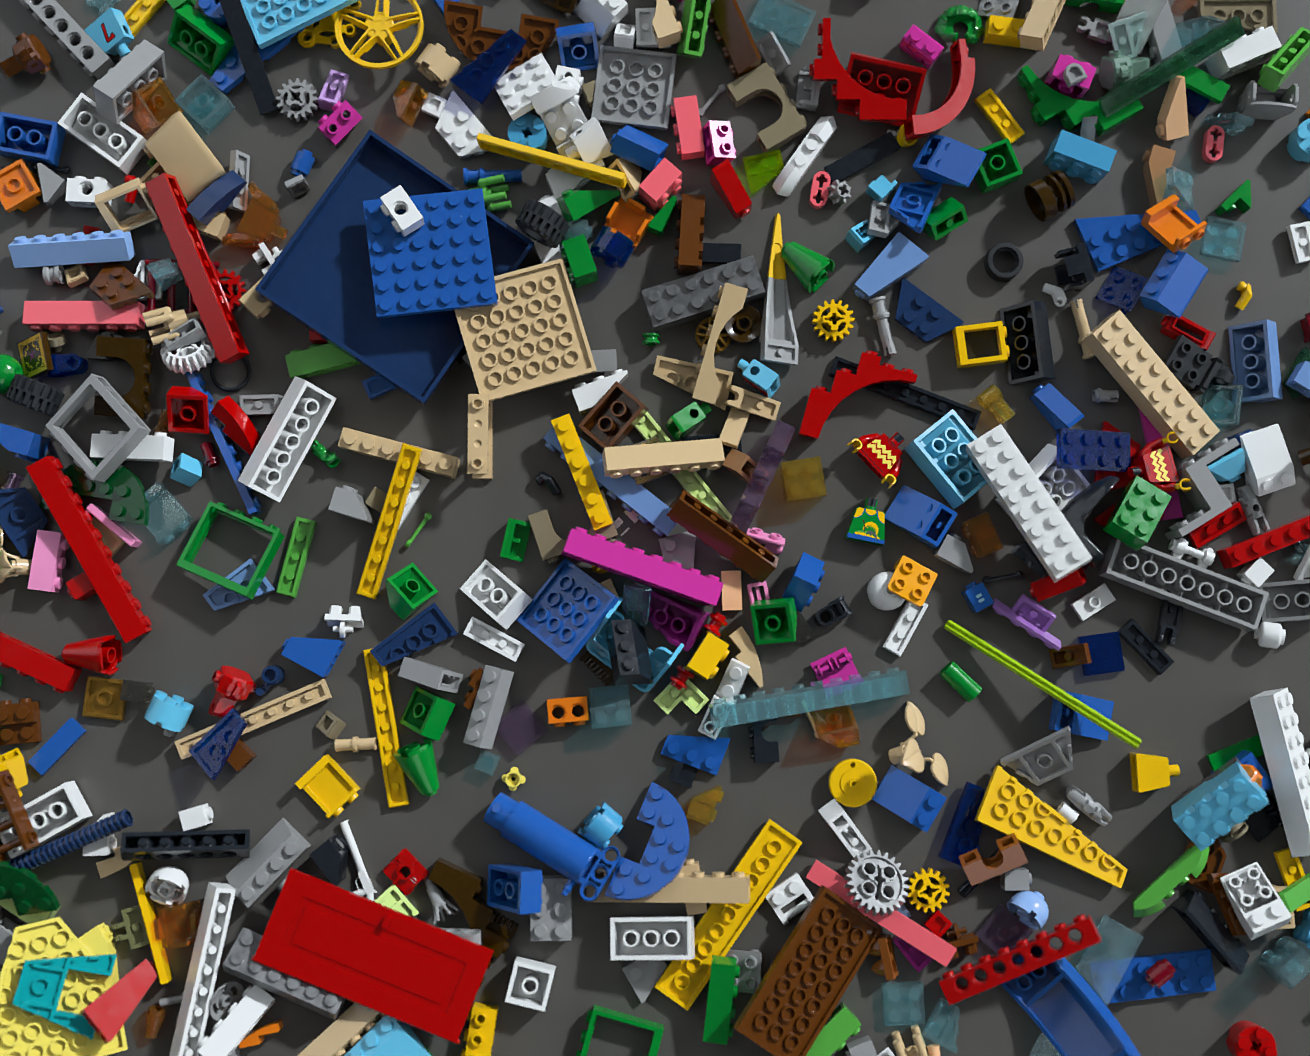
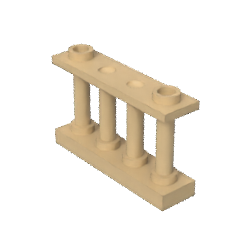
[467,394,493,479]

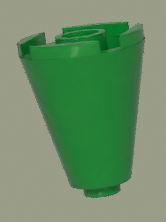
[781,241,835,293]
[393,738,440,797]

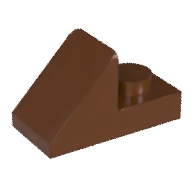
[1049,643,1092,669]

